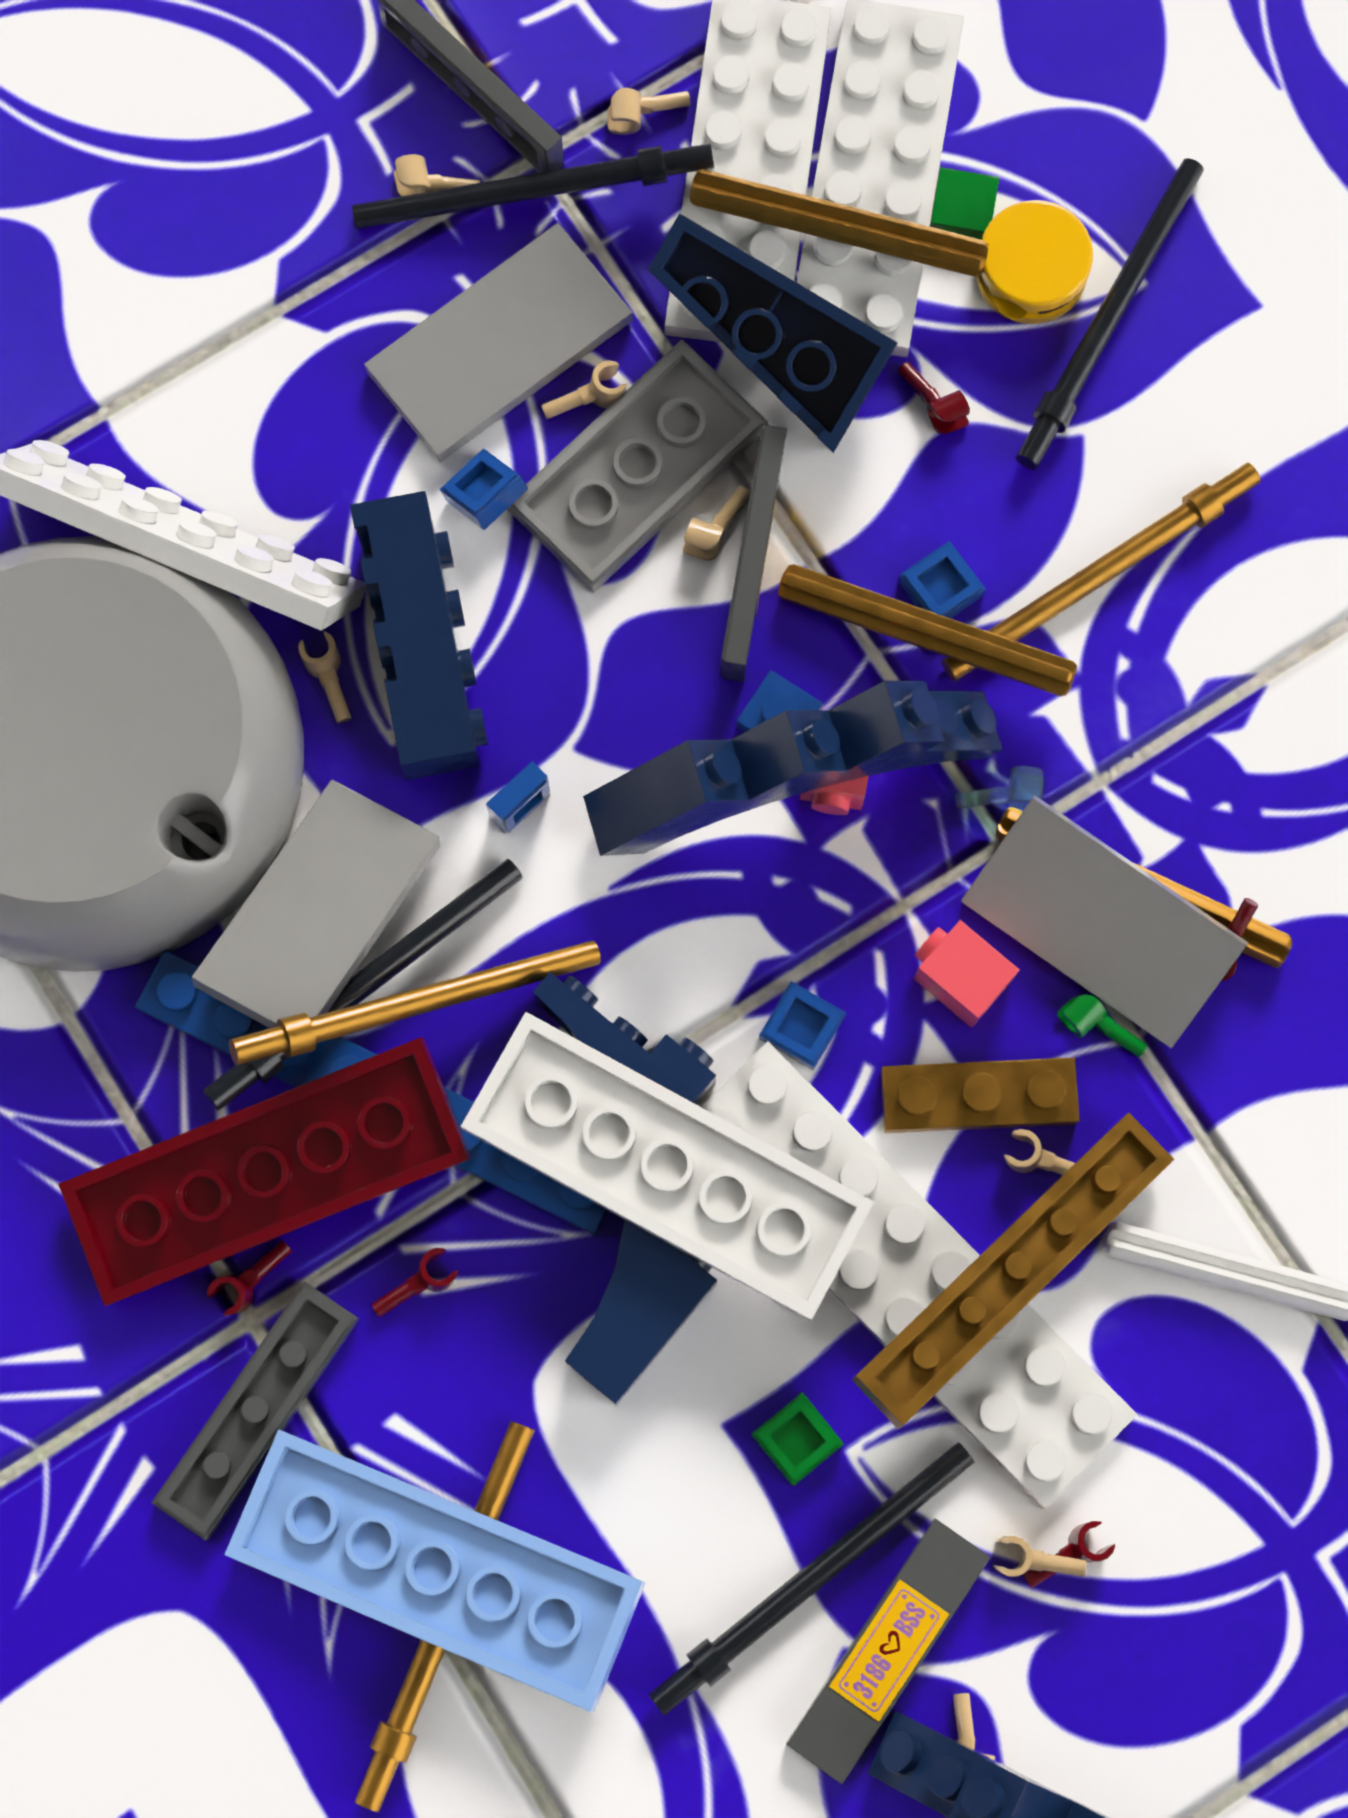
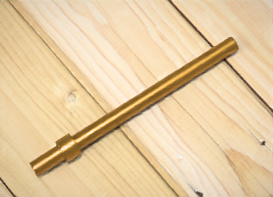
[941,462,1261,682]
[229,940,601,1065]
[354,1421,535,1812]

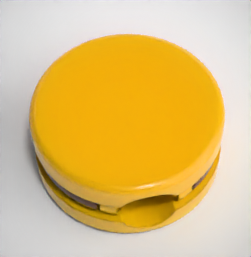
[976,200,1093,324]

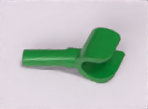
[1057,995,1147,1057]

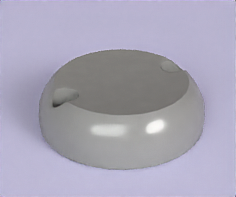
[0,536,304,972]

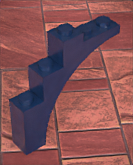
[583,681,1002,856]
[534,971,717,1405]
[867,1711,1111,1818]

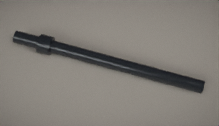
[352,143,715,229]
[1015,158,1204,470]
[202,859,523,1111]
[648,1442,975,1716]

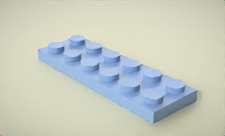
[224,1429,646,1712]

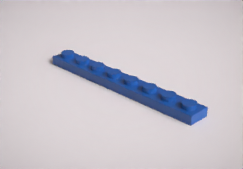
[135,951,607,1235]

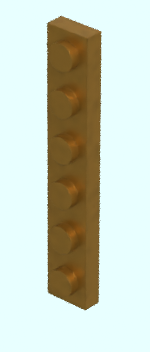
[852,1112,1175,1429]

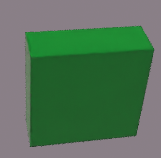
[930,167,1000,240]
[751,1392,844,1486]

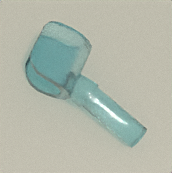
[955,766,1044,809]

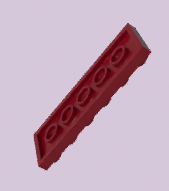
[58,1037,472,1306]

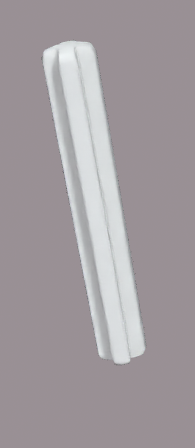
[1104,1222,1348,1321]

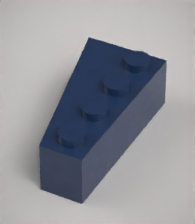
[648,213,898,453]
[350,491,488,780]

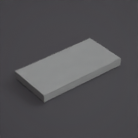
[364,223,633,463]
[507,340,768,593]
[191,780,440,1028]
[961,796,1248,1049]

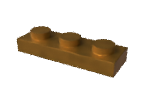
[881,1057,1080,1133]

